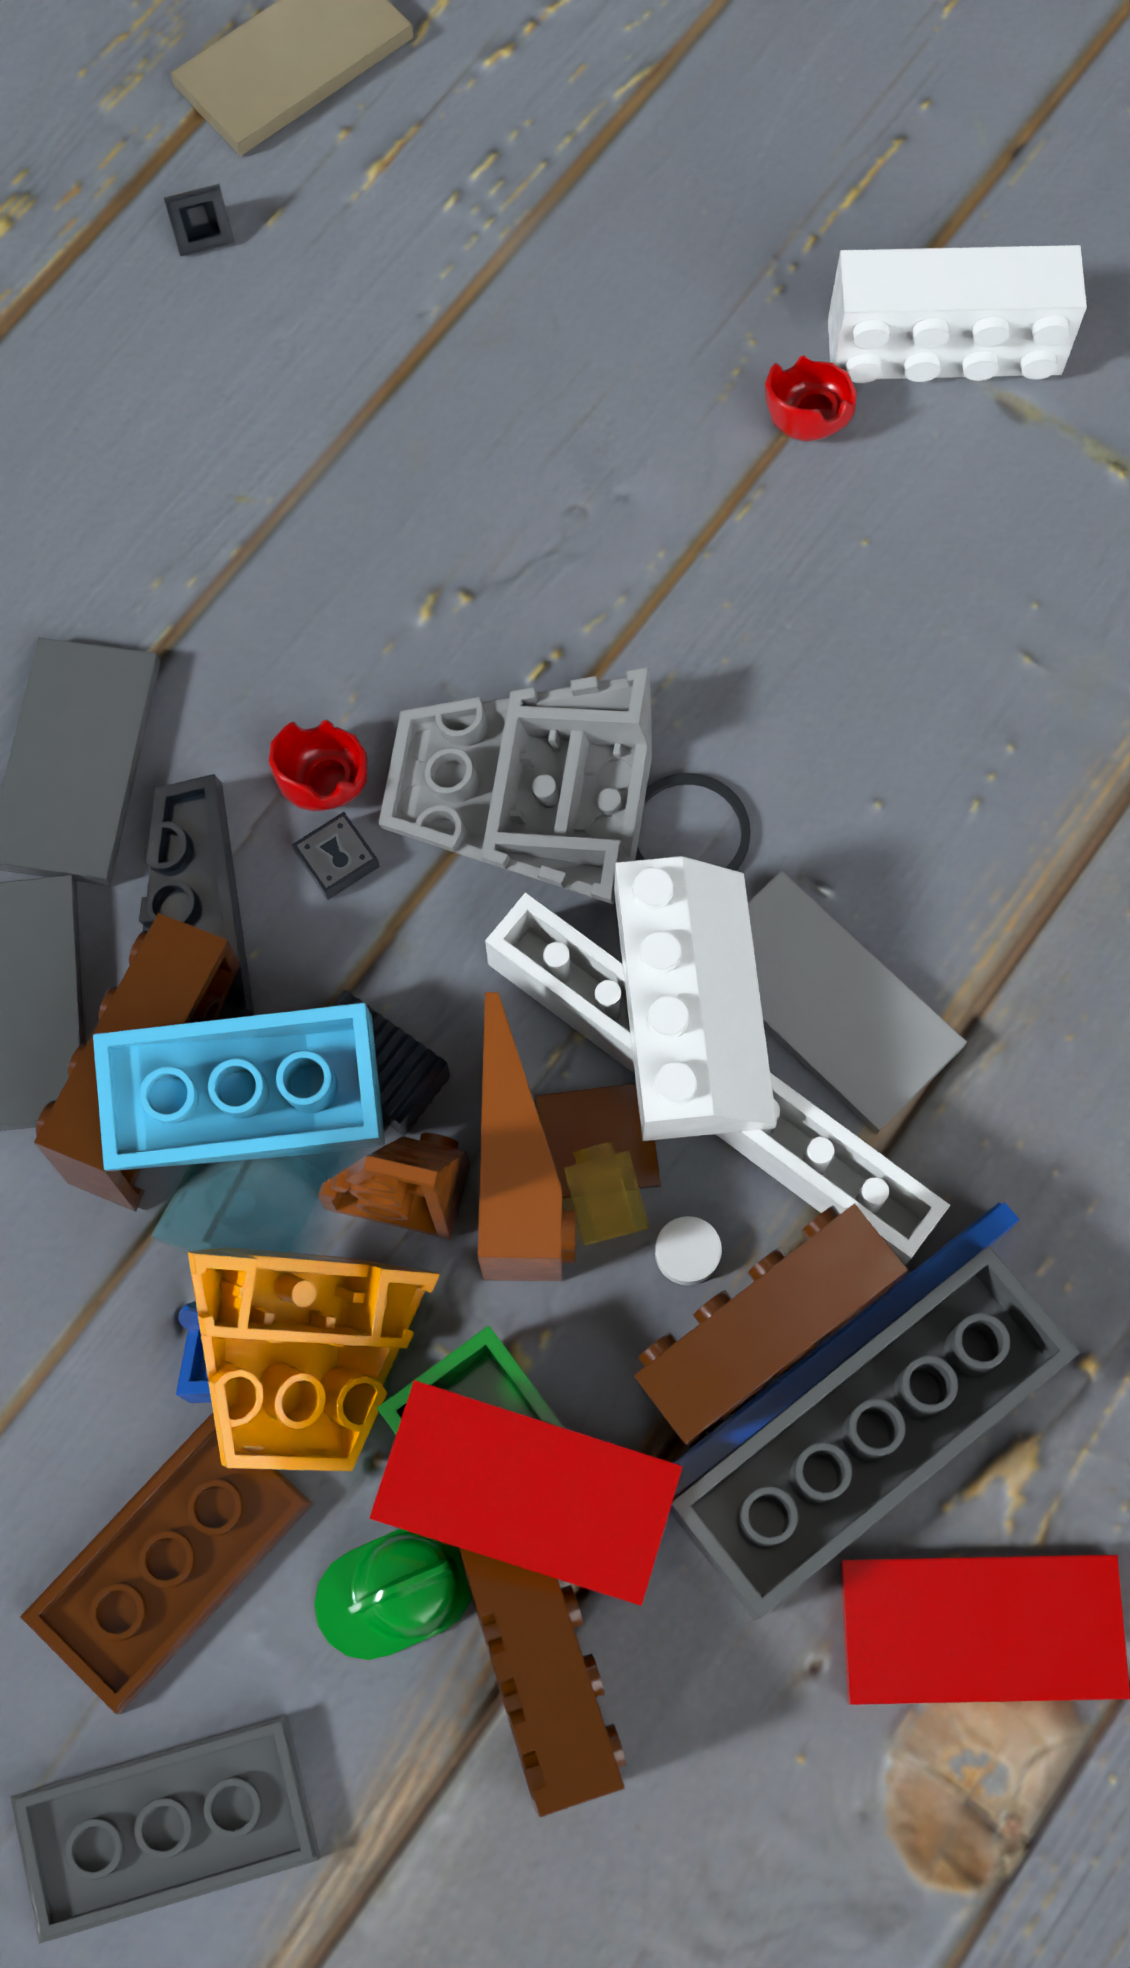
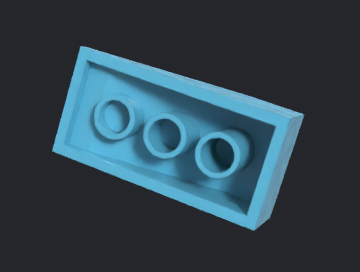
[93,1003,385,1171]

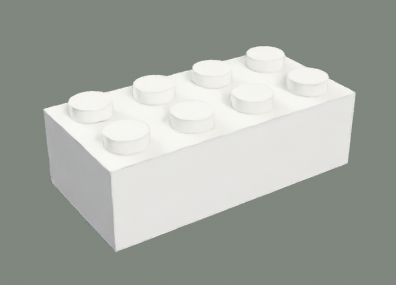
[828,245,1087,383]

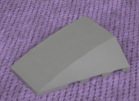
[379,667,652,904]

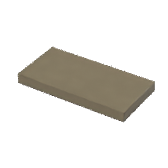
[171,0,414,157]

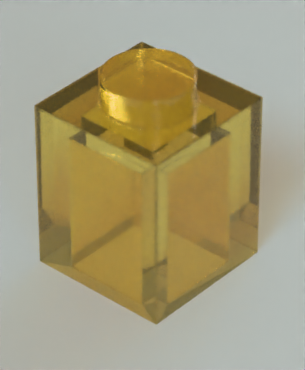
[564,1142,649,1245]

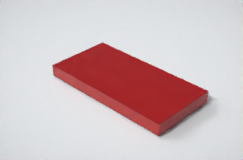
[369,1380,683,1606]
[840,1555,1130,1705]

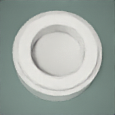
[655,1216,722,1286]

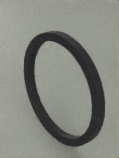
[635,773,750,871]

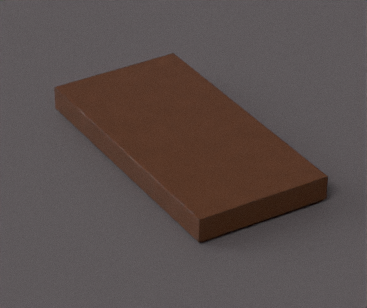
[20,1412,313,1715]

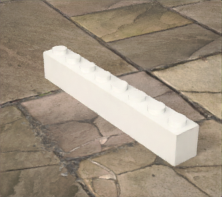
[485,892,950,1265]

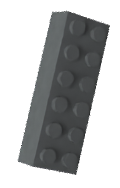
[670,1245,1080,1620]

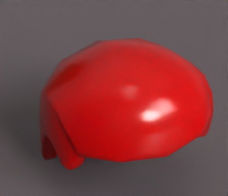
[765,355,857,442]
[268,720,368,811]

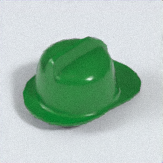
[314,1529,472,1660]

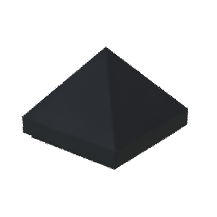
[164,184,235,257]

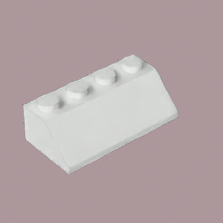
[614,856,777,1141]

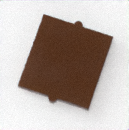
[536,1083,661,1199]

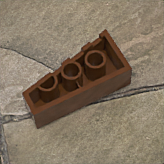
[34,913,240,1212]
[633,1203,908,1448]
[458,1547,627,1818]

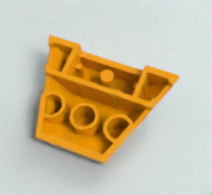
[188,1247,440,1471]

